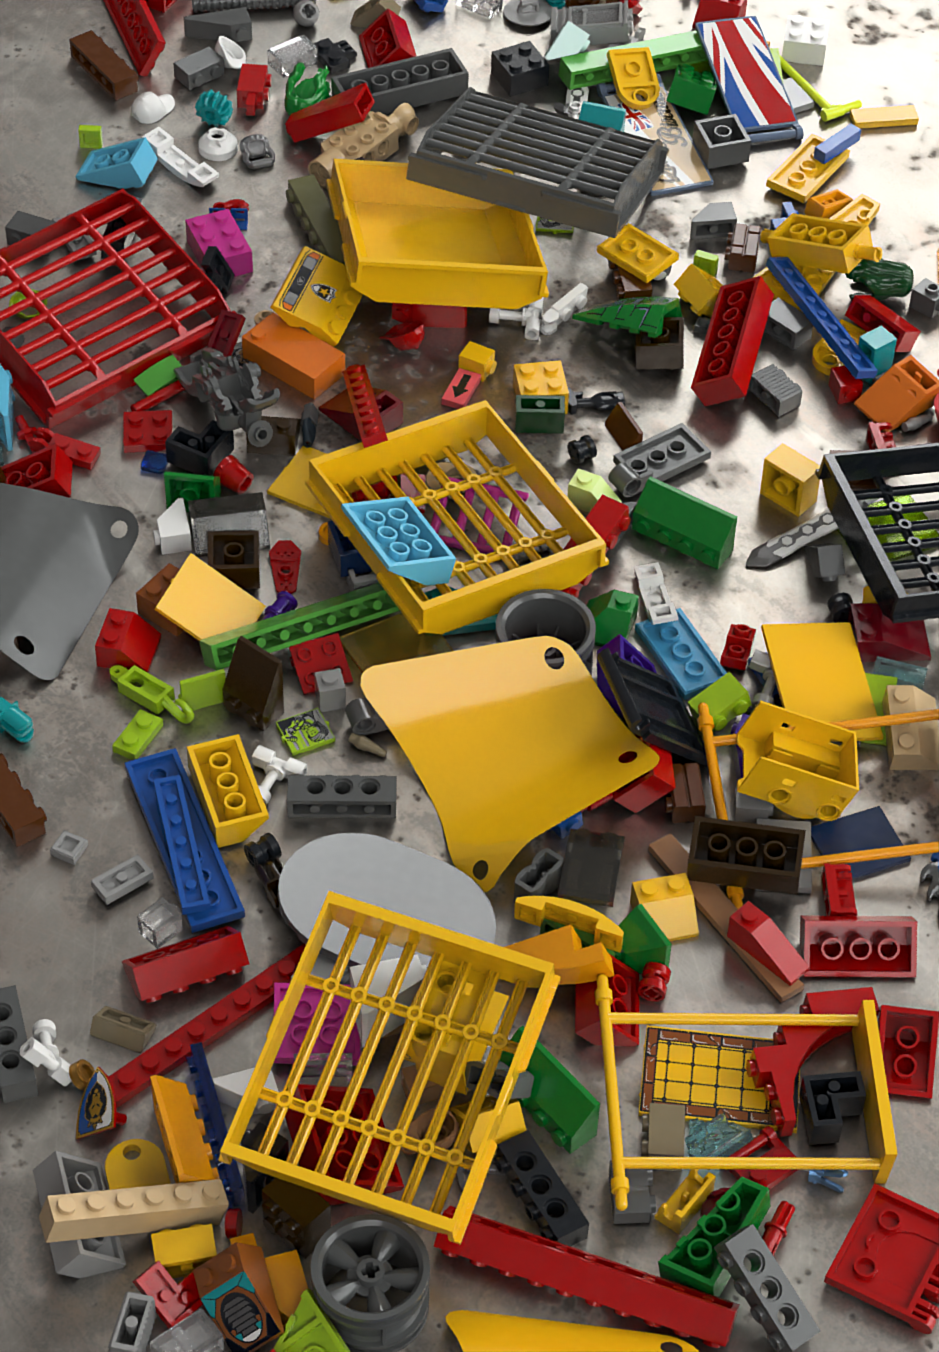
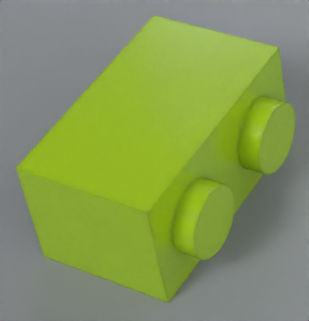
[687,672,752,733]

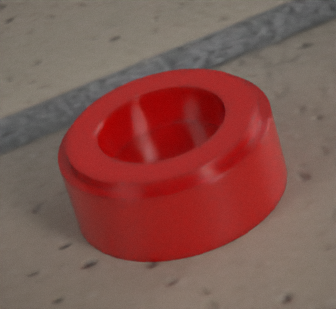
[225,1208,243,1239]

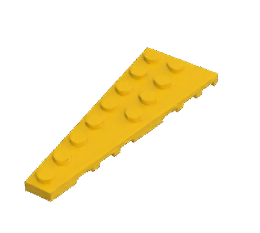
[752,194,880,313]

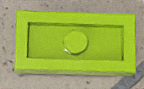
[112,709,164,760]

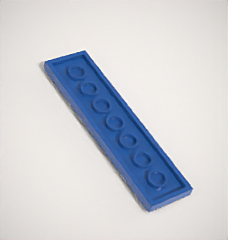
[124,748,245,933]

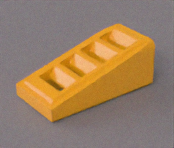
[804,189,853,219]

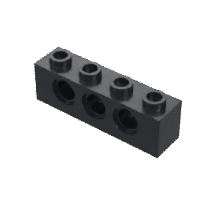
[494,1130,589,1247]

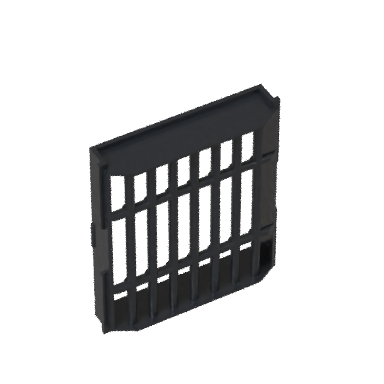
[815,442,939,623]

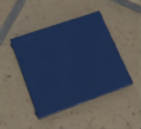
[811,806,911,879]

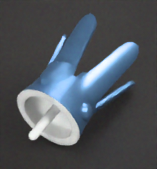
[805,1170,848,1193]

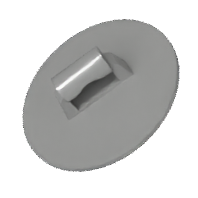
[503,0,552,26]

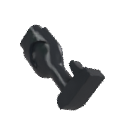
[568,387,625,415]

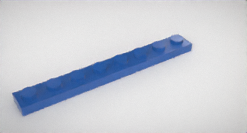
[766,257,878,379]

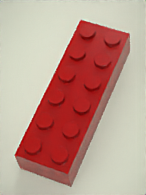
[691,275,774,406]

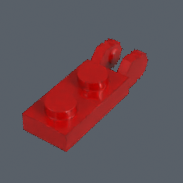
[28,427,101,470]

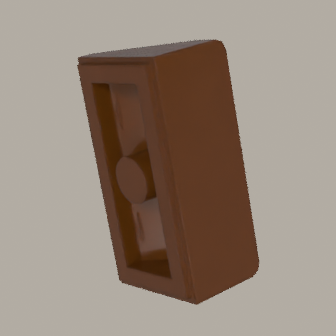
[605,402,643,451]

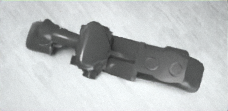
[173,347,280,447]

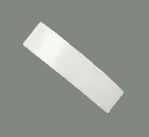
[142,127,219,187]
[634,562,678,625]

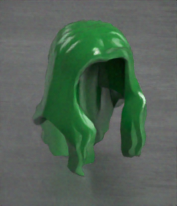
[284,62,331,116]

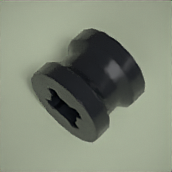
[567,435,597,464]
[827,592,853,623]

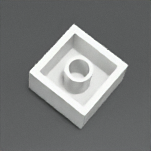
[782,15,830,66]

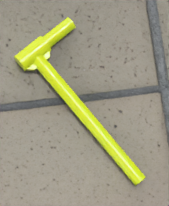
[780,55,862,122]

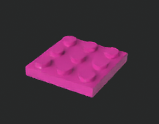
[273,983,360,1066]

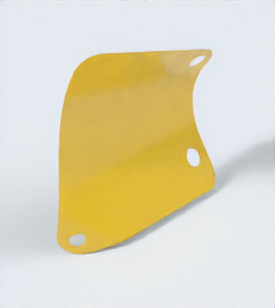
[360,636,660,892]

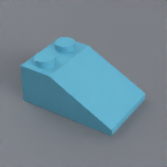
[75,137,158,189]
[0,364,15,451]

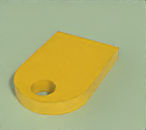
[606,47,660,110]
[812,319,867,376]
[105,1139,171,1190]

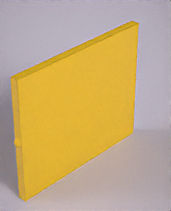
[267,446,353,519]
[154,553,266,640]

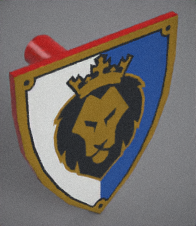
[76,1067,127,1139]

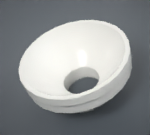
[198,127,238,161]

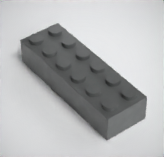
[331,48,469,114]

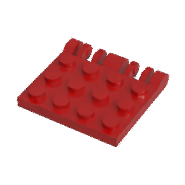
[824,1183,939,1334]

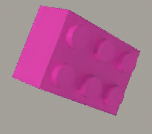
[185,209,253,277]

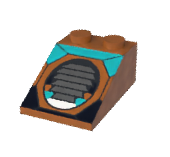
[193,1242,285,1352]

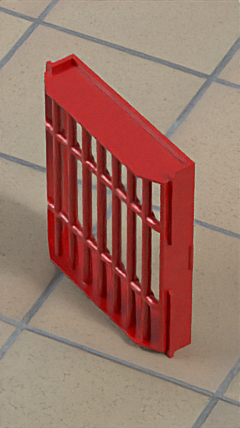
[0,189,236,429]

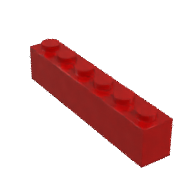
[561,494,631,598]

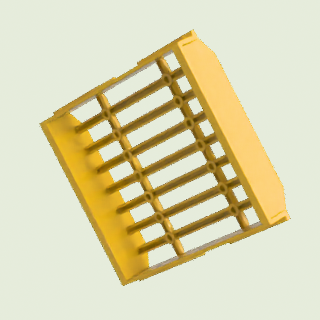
[305,400,609,635]
[218,891,561,1245]

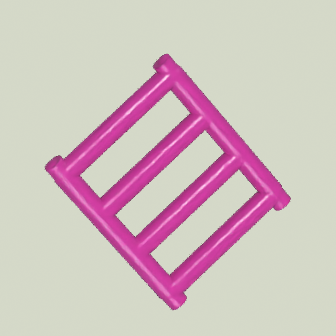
[430,477,529,554]

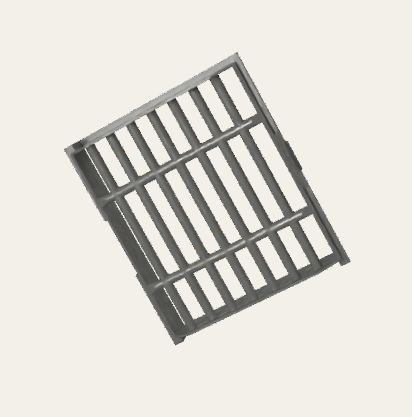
[406,87,669,238]

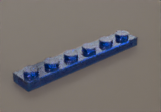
[186,1042,245,1207]

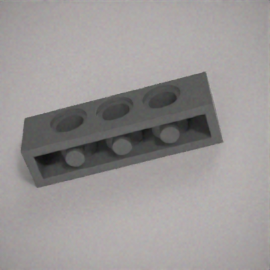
[287,775,397,818]
[0,985,39,1103]
[713,1224,820,1352]

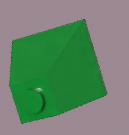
[586,589,639,647]
[614,904,672,974]

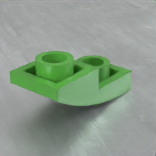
[133,355,182,396]

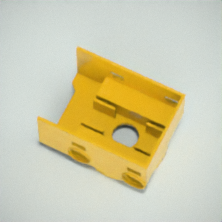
[736,700,859,821]
[403,961,509,1095]

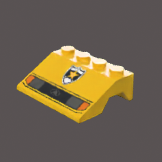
[270,246,363,347]

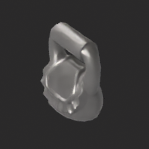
[239,134,275,170]

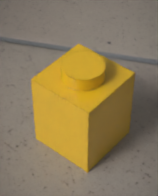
[458,341,497,382]

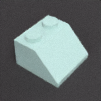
[544,21,590,61]

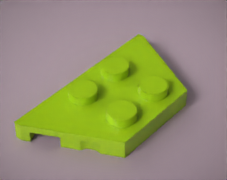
[273,1289,350,1352]

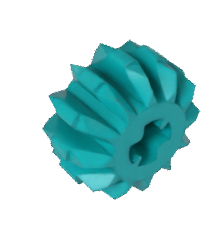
[195,89,233,128]

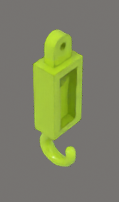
[109,665,195,724]

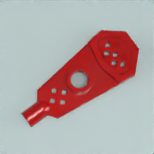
[269,540,302,594]

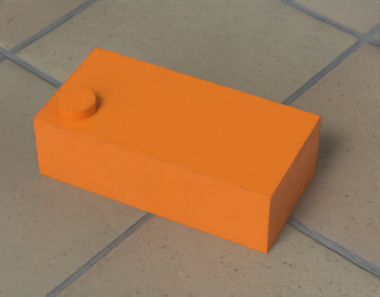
[242,312,345,400]

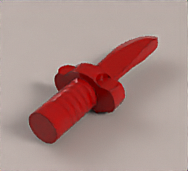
[15,415,37,453]

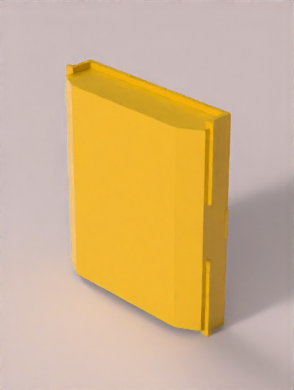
[326,158,549,309]

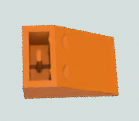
[854,355,939,432]

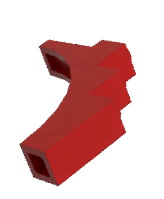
[746,987,880,1137]

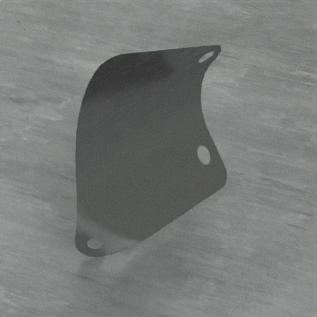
[0,483,139,680]

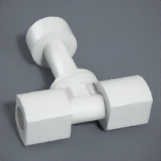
[489,297,544,340]
[252,745,307,806]
[20,1019,71,1086]

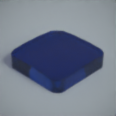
[140,450,168,474]

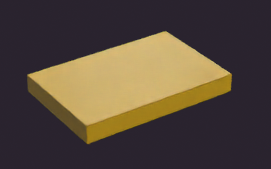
[597,223,679,283]

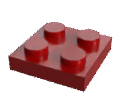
[123,410,173,453]

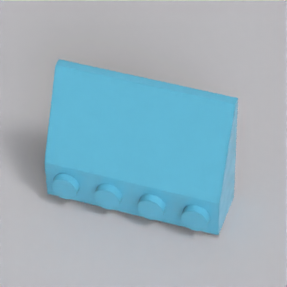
[341,497,456,586]

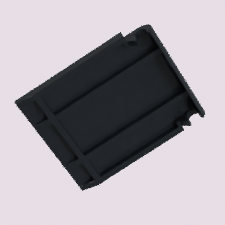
[597,648,708,767]

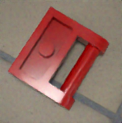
[722,1126,798,1190]

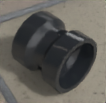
[244,833,282,868]

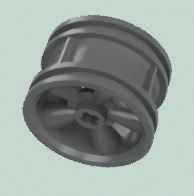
[495,589,596,676]
[311,1214,430,1352]

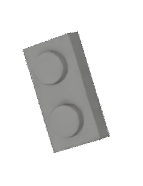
[91,854,154,905]

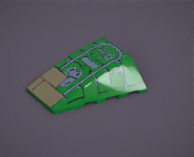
[572,296,682,338]

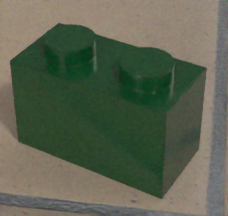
[515,395,565,434]

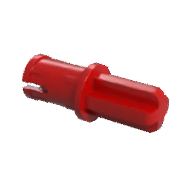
[762,1201,795,1256]

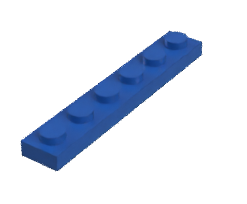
[153,775,210,915]

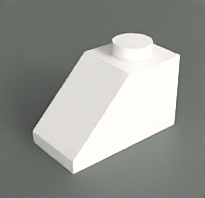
[153,498,192,555]
[213,1067,279,1115]

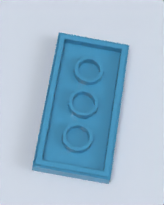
[635,608,727,700]

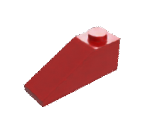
[727,901,809,986]

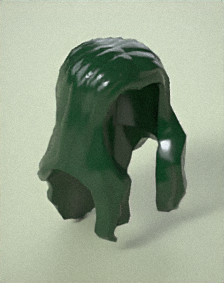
[845,258,914,301]

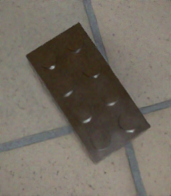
[687,816,806,895]

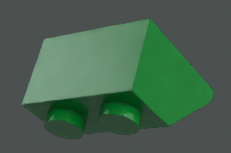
[164,472,221,515]

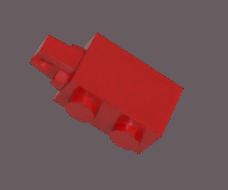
[237,63,272,116]

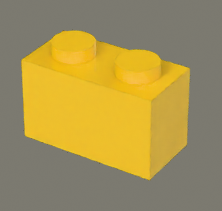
[151,1224,217,1279]

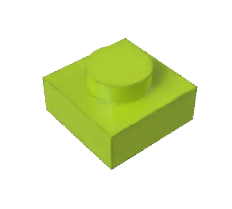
[78,125,103,149]
[693,250,719,277]

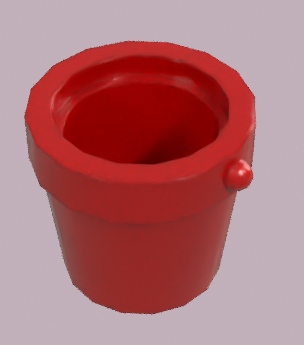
[213,455,254,495]

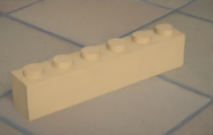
[39,1179,229,1243]

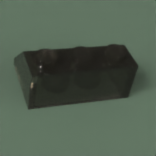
[188,492,270,557]

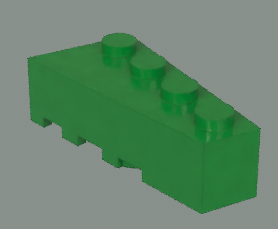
[658,1177,771,1297]

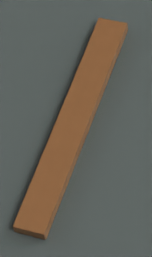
[648,833,804,1003]

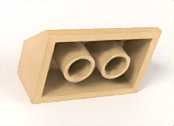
[882,685,939,770]

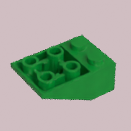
[666,64,717,115]

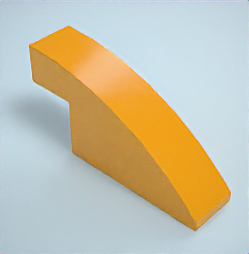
[504,924,614,985]
[230,1233,309,1328]

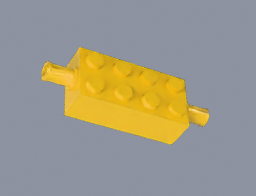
[760,213,883,274]

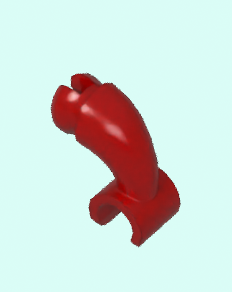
[213,199,249,213]

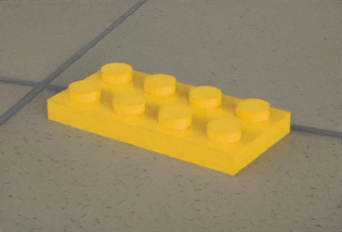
[766,134,850,203]

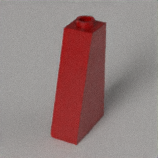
[285,83,375,143]

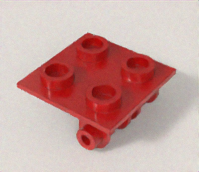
[289,633,353,695]

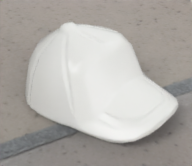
[215,36,246,69]
[131,92,175,124]

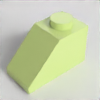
[567,468,622,513]

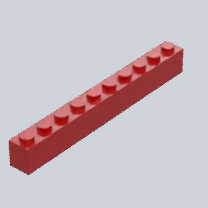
[433,1206,740,1348]

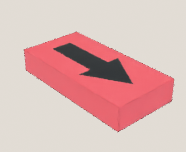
[441,368,481,409]

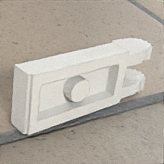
[540,283,588,336]

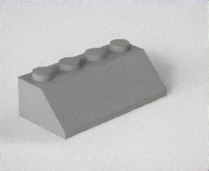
[33,1151,126,1279]

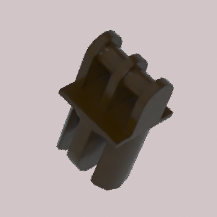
[254,858,284,908]

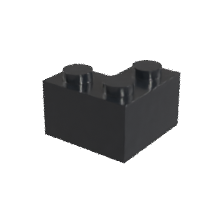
[165,420,234,476]
[799,1071,866,1145]

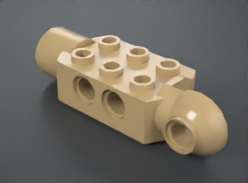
[308,103,419,188]

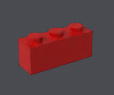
[845,295,921,352]

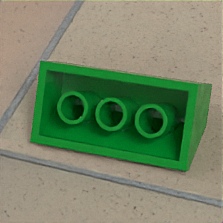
[632,476,738,569]
[499,1026,600,1154]

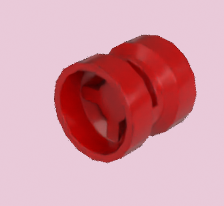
[637,962,671,1002]

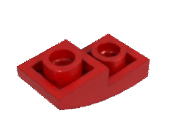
[720,624,756,671]

